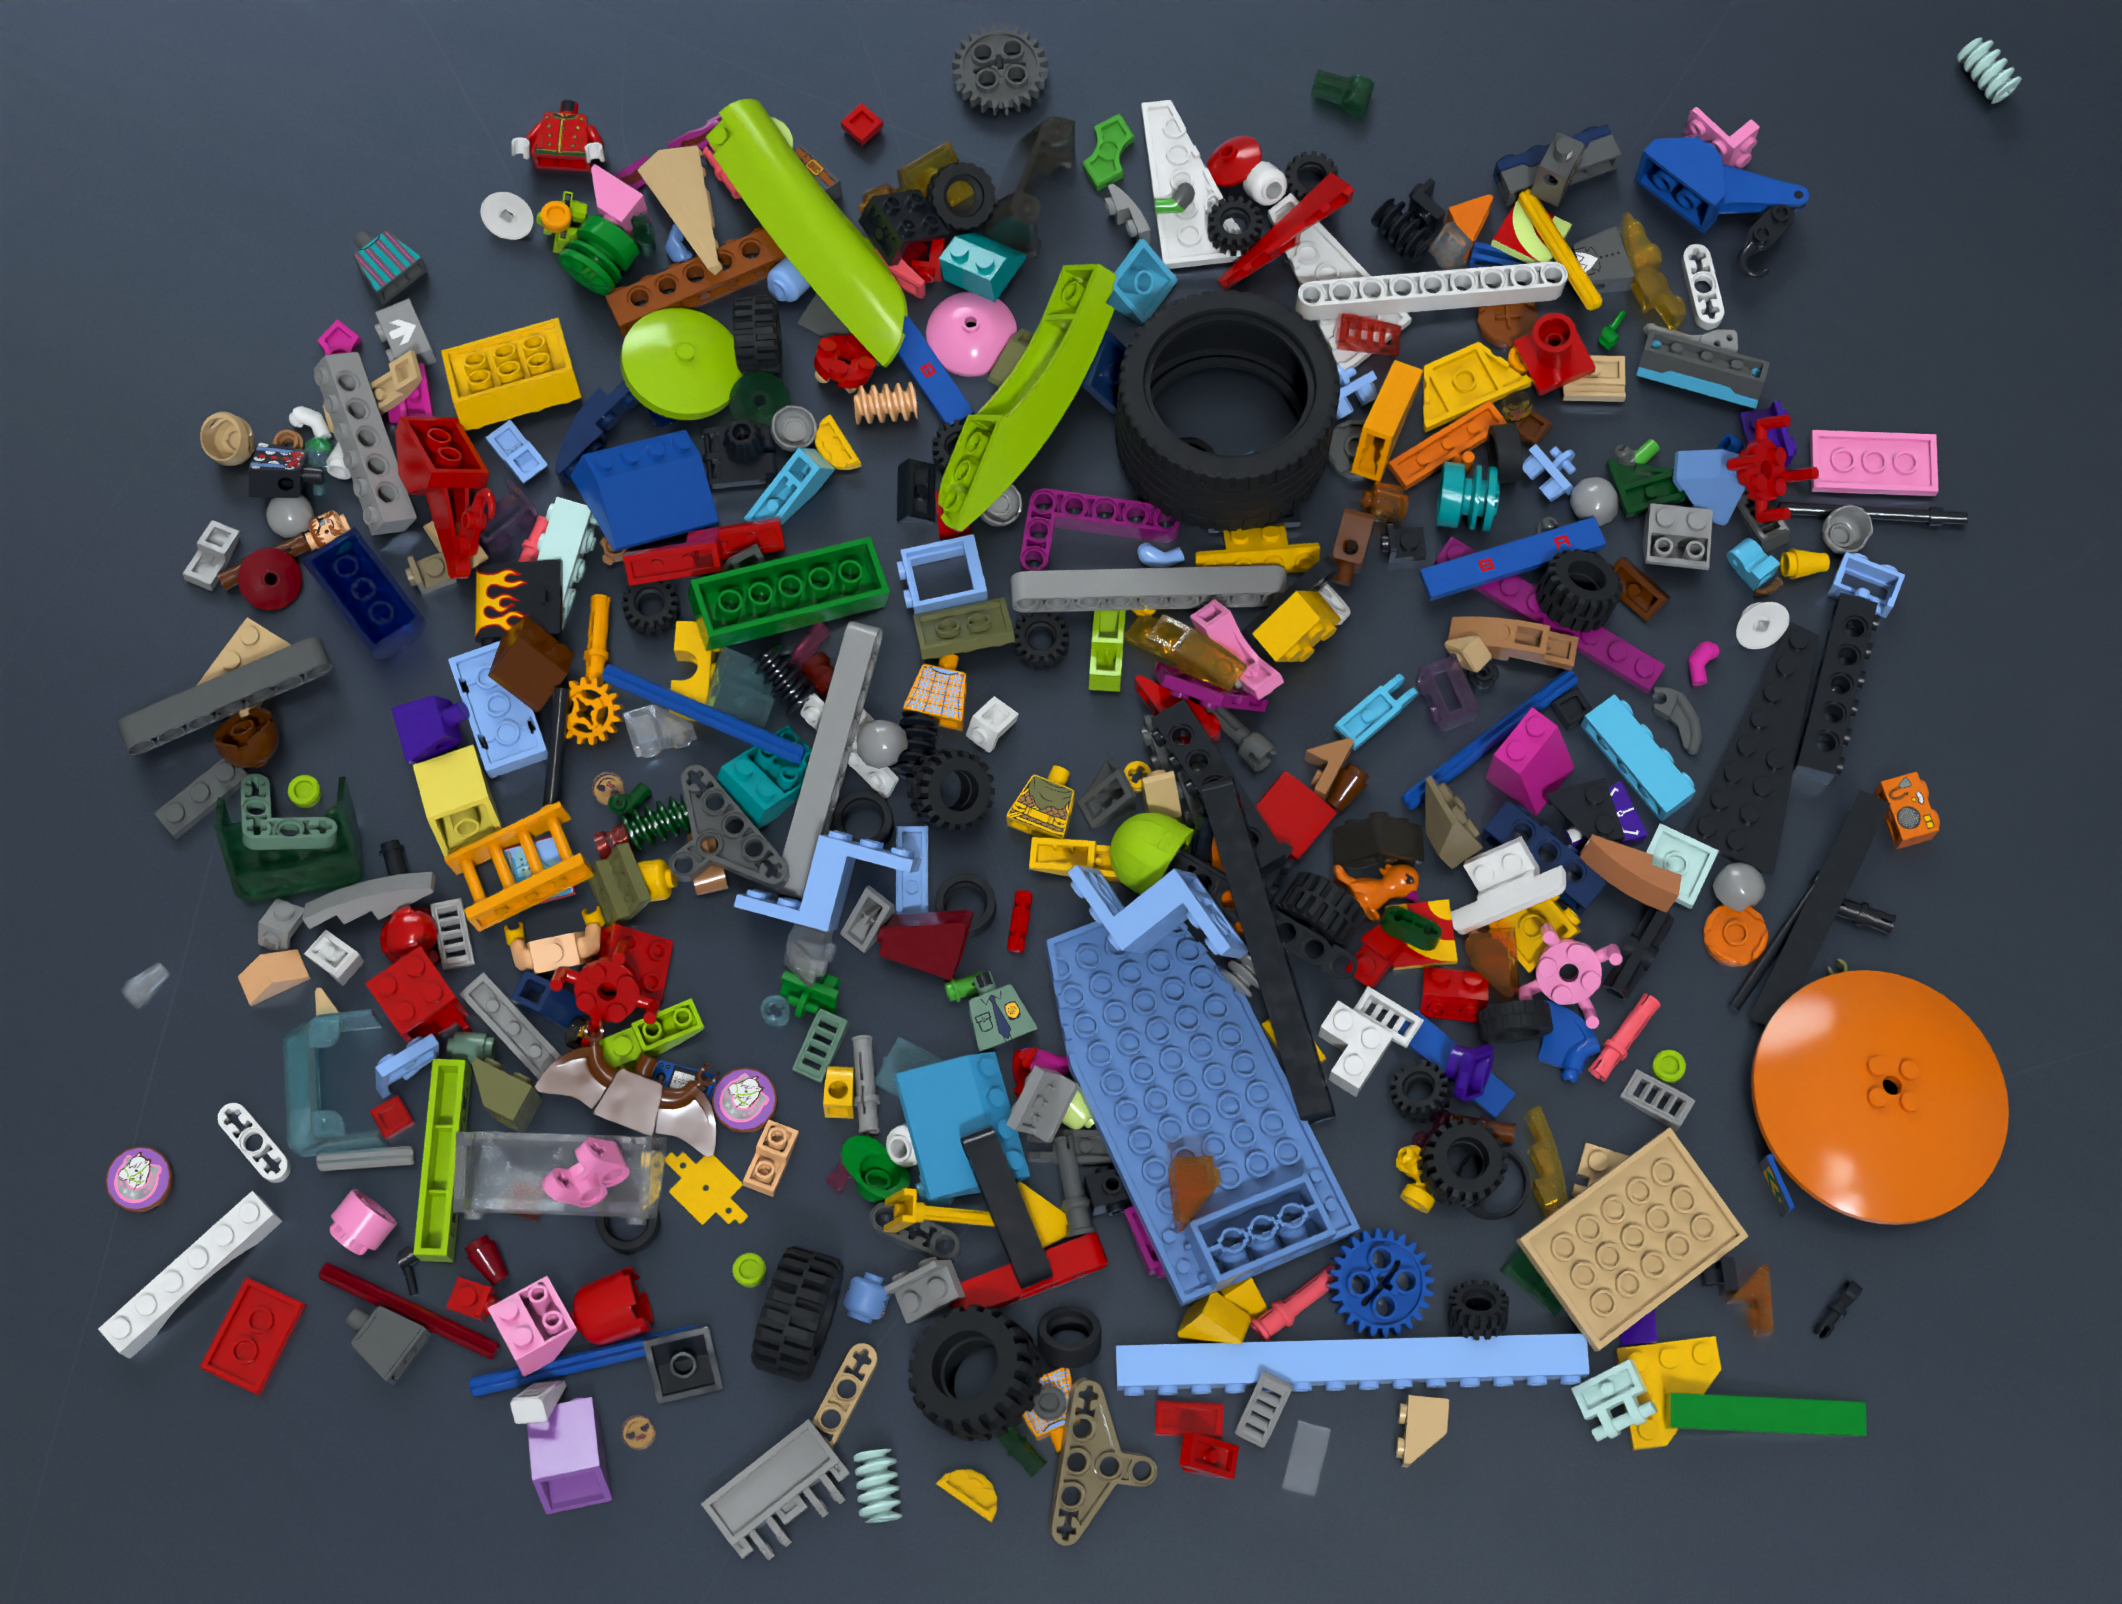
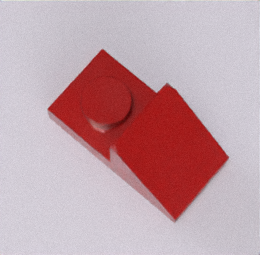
[1345,924,1408,989]
[1179,1432,1239,1480]

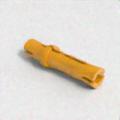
[583,594,611,686]

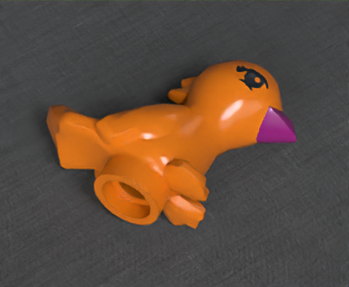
[1333,864,1419,922]

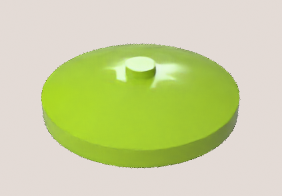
[620,308,743,420]

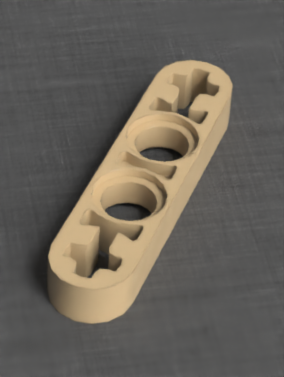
[812,1343,878,1450]

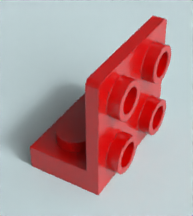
[594,924,673,1002]

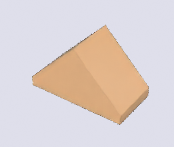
[238,949,311,1006]

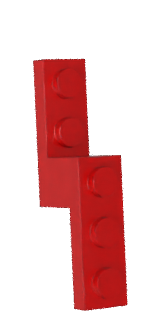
[623,517,786,586]

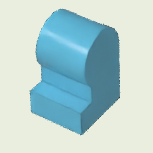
[1726,538,1780,591]

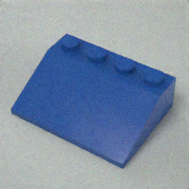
[570,429,719,552]

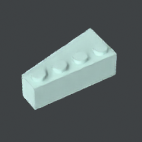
[537,497,598,630]

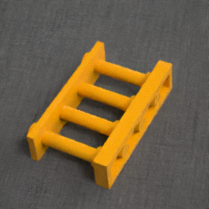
[444,801,595,932]

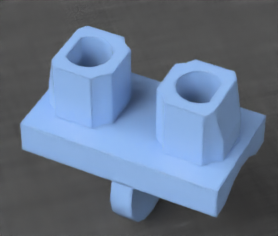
[1336,364,1378,420]
[1523,444,1576,502]

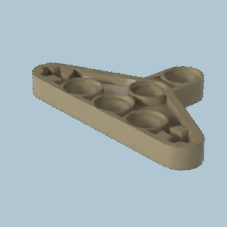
[1048,1378,1157,1546]

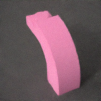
[1190,599,1284,700]

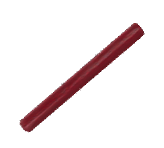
[318,1262,500,1359]

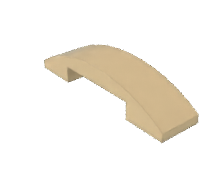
[323,350,422,433]

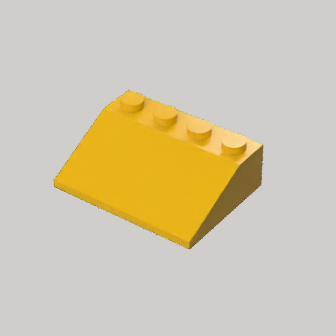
[441,318,582,431]

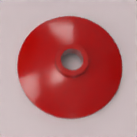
[1206,136,1262,187]

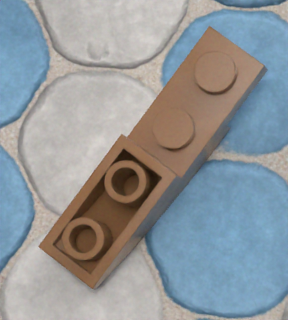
[1447,616,1579,671]

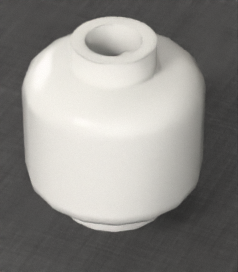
[1243,161,1287,206]
[886,1123,917,1167]

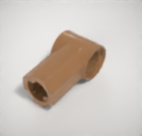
[687,833,729,896]

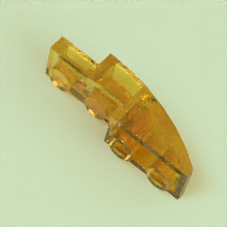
[1619,212,1686,330]
[1124,613,1247,691]

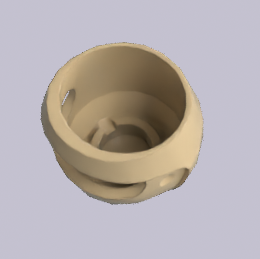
[200,411,255,466]

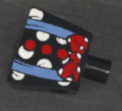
[248,442,324,498]

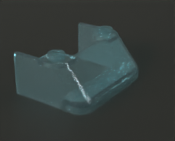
[283,1009,388,1157]

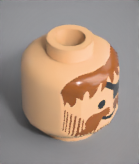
[305,510,354,556]

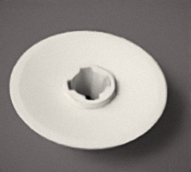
[480,192,533,240]
[1736,602,1789,649]

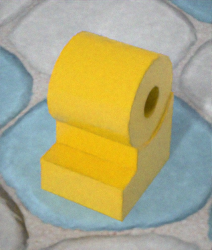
[823,1066,855,1119]

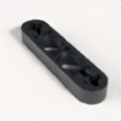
[1241,556,1340,649]

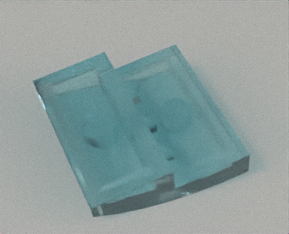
[706,647,775,728]

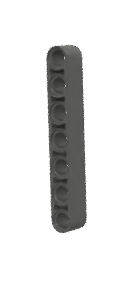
[117,637,332,755]

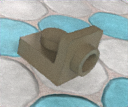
[405,551,457,595]

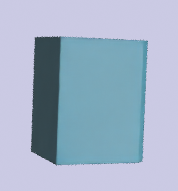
[1106,239,1178,325]

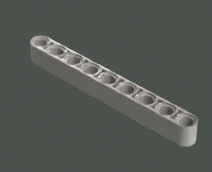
[1010,565,1288,613]
[775,621,883,900]

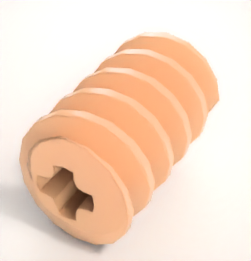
[854,382,918,425]

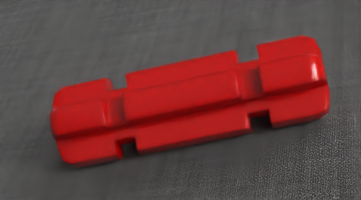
[1007,890,1032,953]

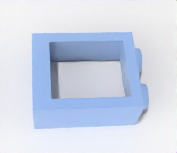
[896,534,988,614]

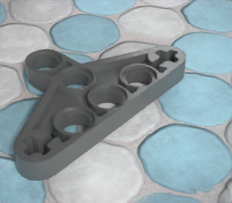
[669,764,790,889]

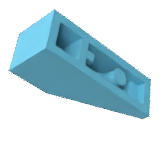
[743,448,835,525]

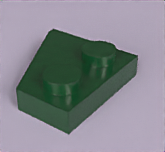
[1606,460,1686,518]

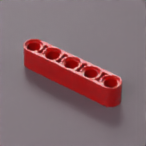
[950,1232,1109,1311]

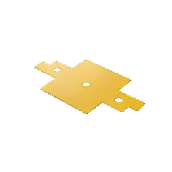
[664,1152,748,1225]

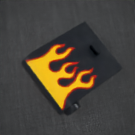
[475,559,563,647]

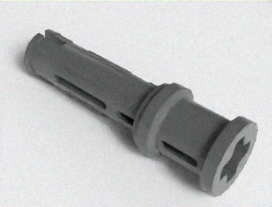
[1053,1135,1096,1238]

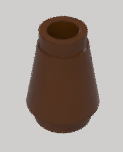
[1326,763,1369,812]

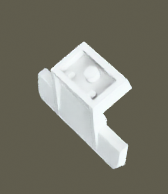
[1451,836,1566,934]

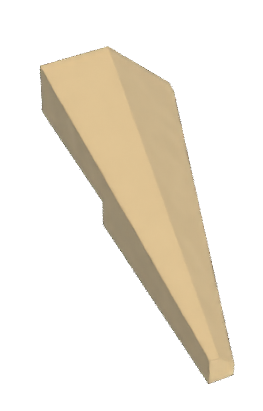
[637,146,723,275]

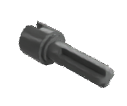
[1203,706,1278,772]

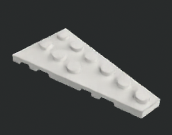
[1268,193,1412,370]

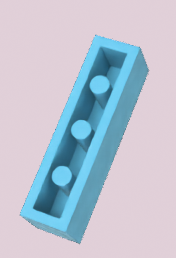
[1581,694,1696,822]

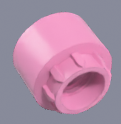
[330,1189,397,1255]

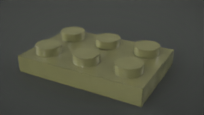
[913,597,1015,660]

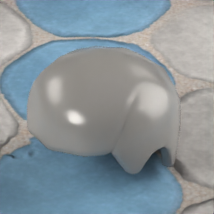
[770,405,817,452]
[1570,477,1619,526]
[980,484,1023,527]
[266,495,314,538]
[1822,504,1873,555]
[857,720,908,769]
[1713,862,1766,912]

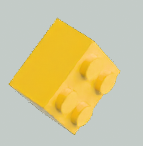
[1252,591,1342,662]

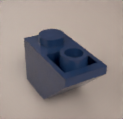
[510,970,585,1033]

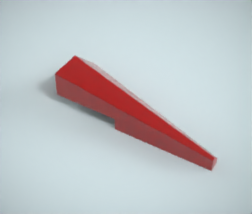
[1217,172,1354,291]

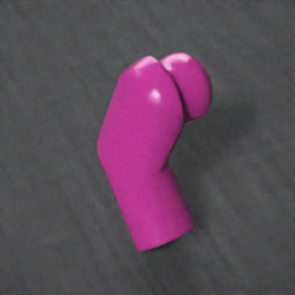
[1688,641,1720,686]

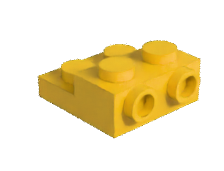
[1488,895,1582,973]

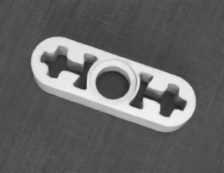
[1681,244,1724,330]
[218,1103,291,1183]

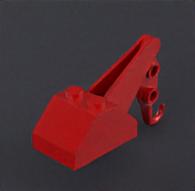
[395,416,496,579]

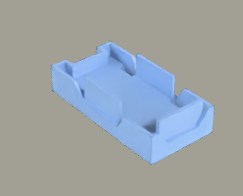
[448,641,548,779]

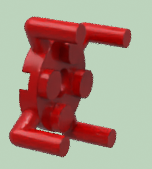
[1726,414,1819,523]
[550,940,661,1047]

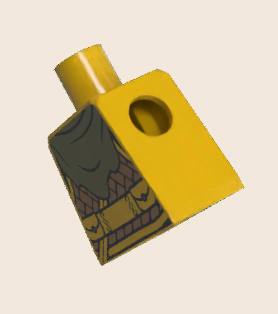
[1006,765,1075,839]

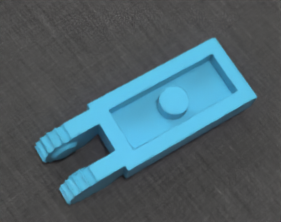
[1334,674,1418,751]

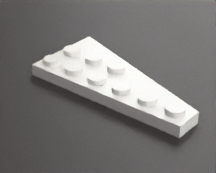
[1141,100,1249,269]

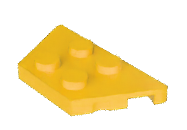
[1423,342,1532,433]

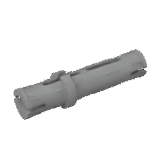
[852,1035,880,1135]

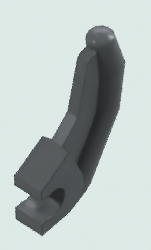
[1652,687,1703,755]

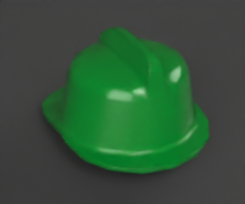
[840,1136,911,1203]

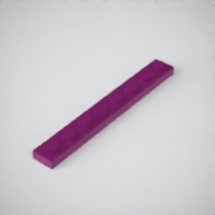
[1434,536,1666,694]

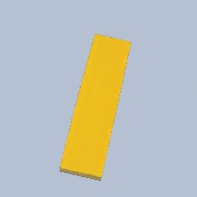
[1029,837,1123,884]

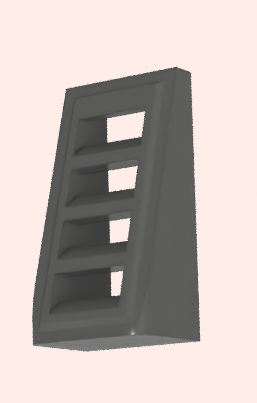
[1735,490,1790,553]

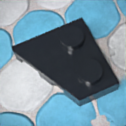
[1544,778,1625,843]

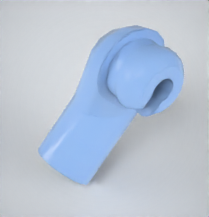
[1137,543,1185,568]

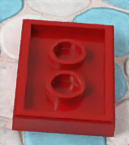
[199,1277,307,1397]

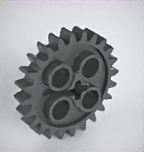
[952,23,1048,116]

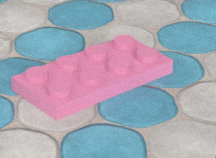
[1810,430,1938,496]

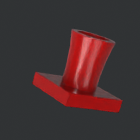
[1513,313,1595,396]

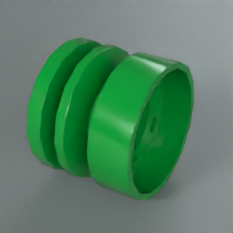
[557,214,640,296]

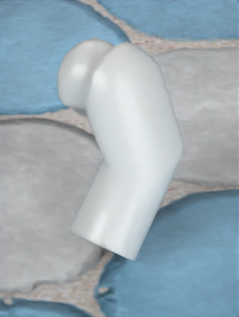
[289,406,332,443]

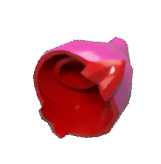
[1012,1047,1070,1099]

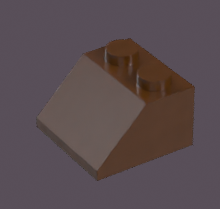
[488,616,574,713]

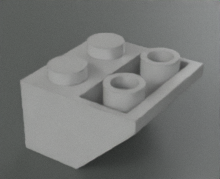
[1643,503,1713,570]

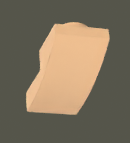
[743,1119,799,1197]

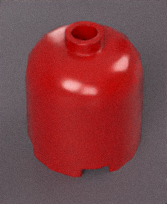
[569,1266,654,1345]

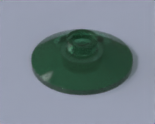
[729,371,791,428]

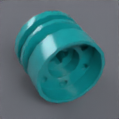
[1436,461,1500,532]

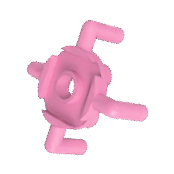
[1518,923,1622,1029]

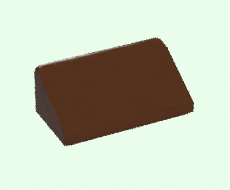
[1613,557,1671,622]

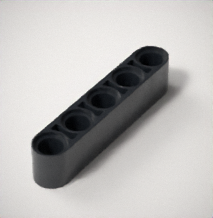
[960,1125,1053,1290]

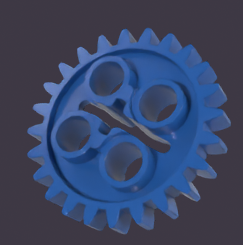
[1326,1228,1434,1338]

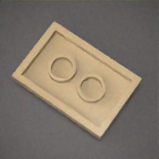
[196,617,291,718]

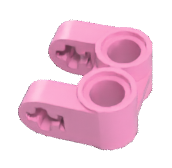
[541,1137,630,1208]

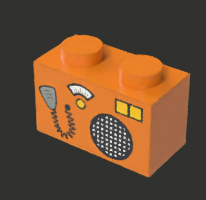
[1874,772,1940,849]

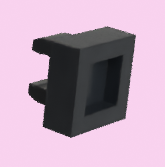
[1701,1257,1739,1296]

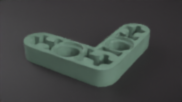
[241,774,337,850]

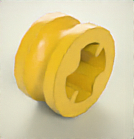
[1124,761,1151,793]

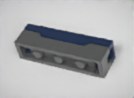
[1493,124,1622,206]

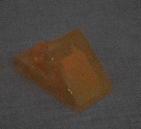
[1726,1265,1774,1337]

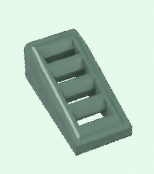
[792,1008,850,1084]

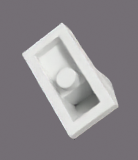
[304,930,364,986]

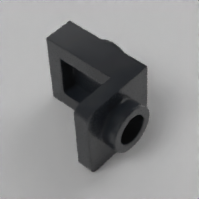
[1408,178,1446,233]

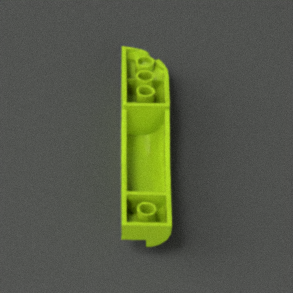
[706,99,908,367]
[938,264,1117,532]

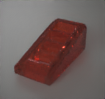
[1337,313,1402,356]

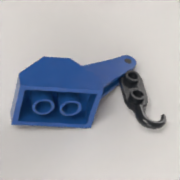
[1634,137,1809,279]

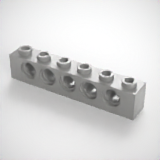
[314,352,417,536]

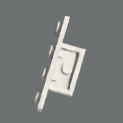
[800,693,899,799]

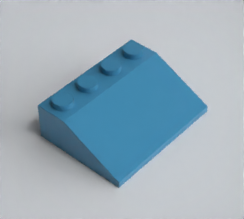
[893,1052,1030,1201]

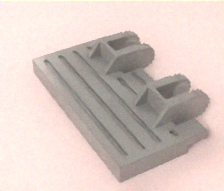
[701,1419,851,1560]

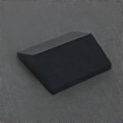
[643,1325,723,1404]

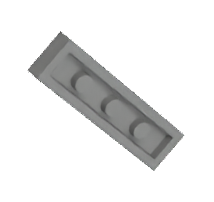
[459,972,561,1079]

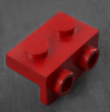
[1420,966,1489,1023]

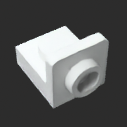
[966,696,1019,753]

